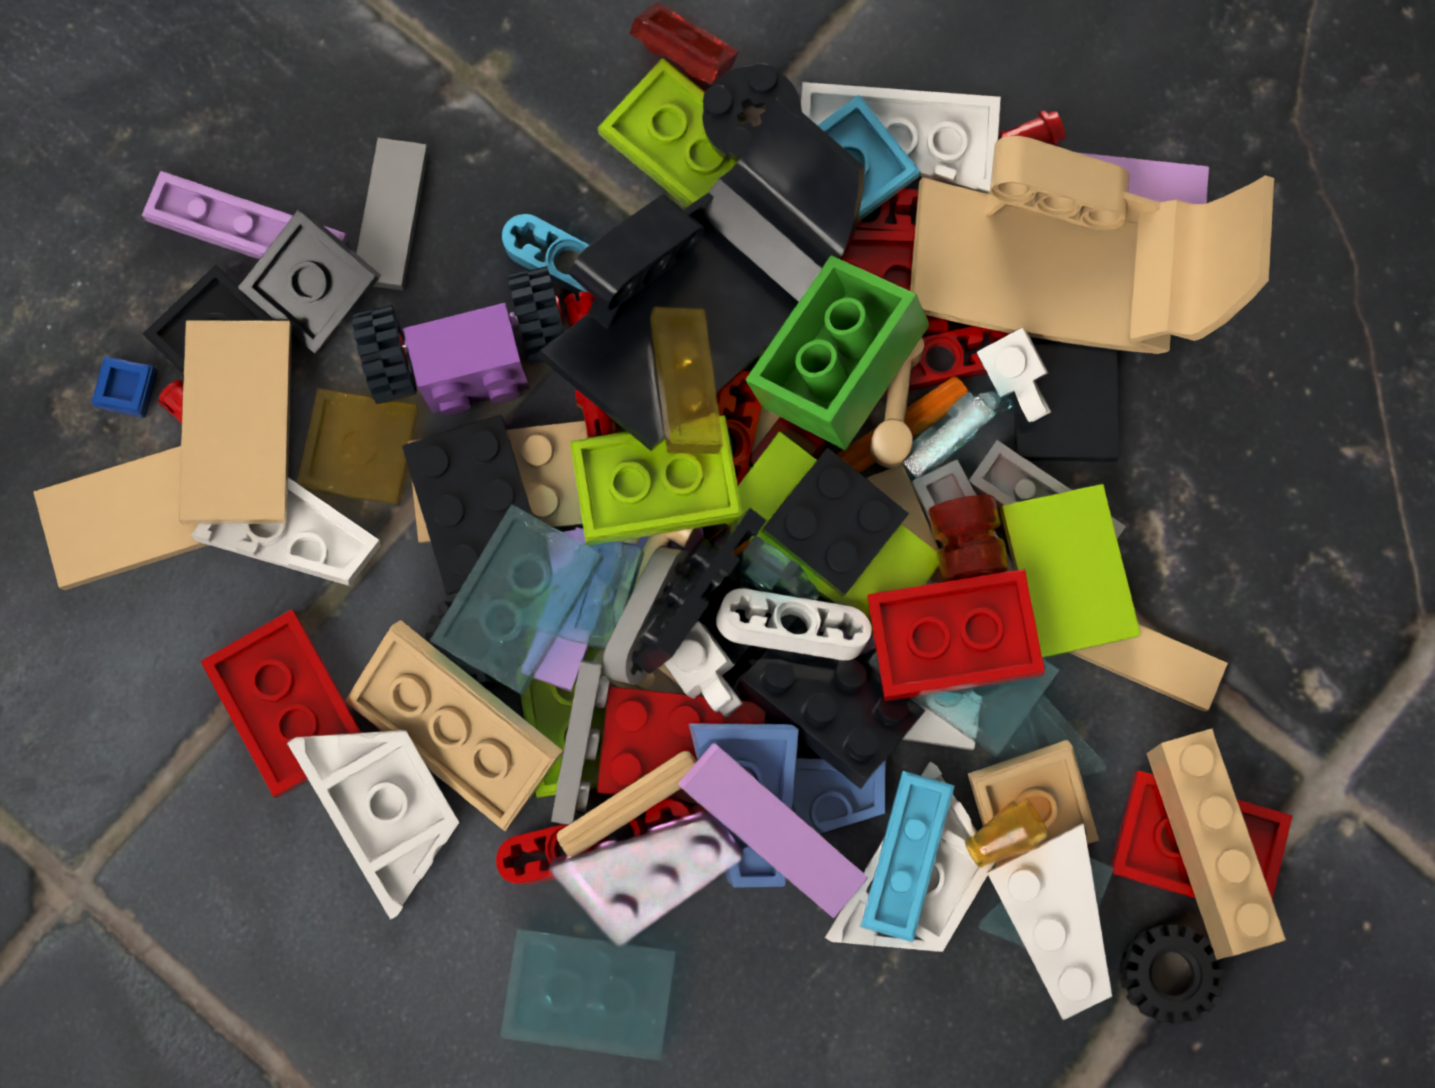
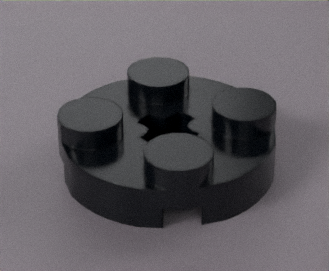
[702,63,802,162]

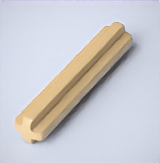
[557,751,697,857]

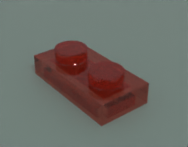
[629,2,739,84]

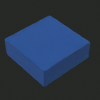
[91,356,158,418]

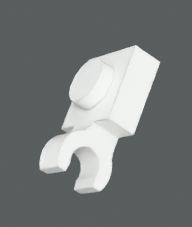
[977,328,1051,422]
[664,621,743,717]

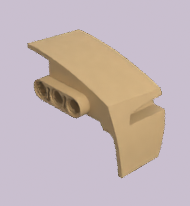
[910,136,1274,354]

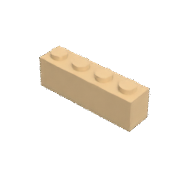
[1146,729,1286,960]

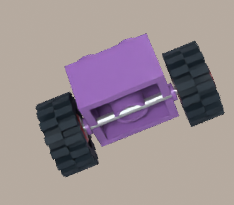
[352,266,565,416]

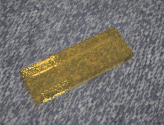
[650,307,723,454]

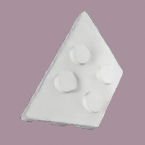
[287,730,459,920]
[824,762,997,952]

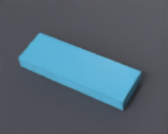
[860,771,955,942]

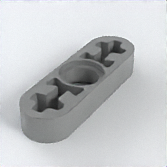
[603,546,691,685]

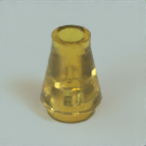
[964,799,1049,868]

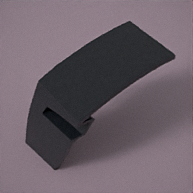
[538,95,865,451]

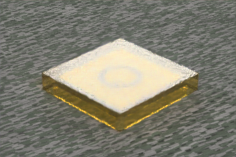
[297,388,419,506]

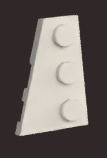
[191,478,381,586]
[987,823,1112,1020]

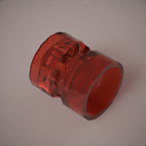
[928,495,1010,582]

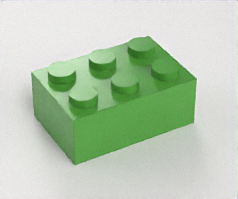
[746,255,930,450]

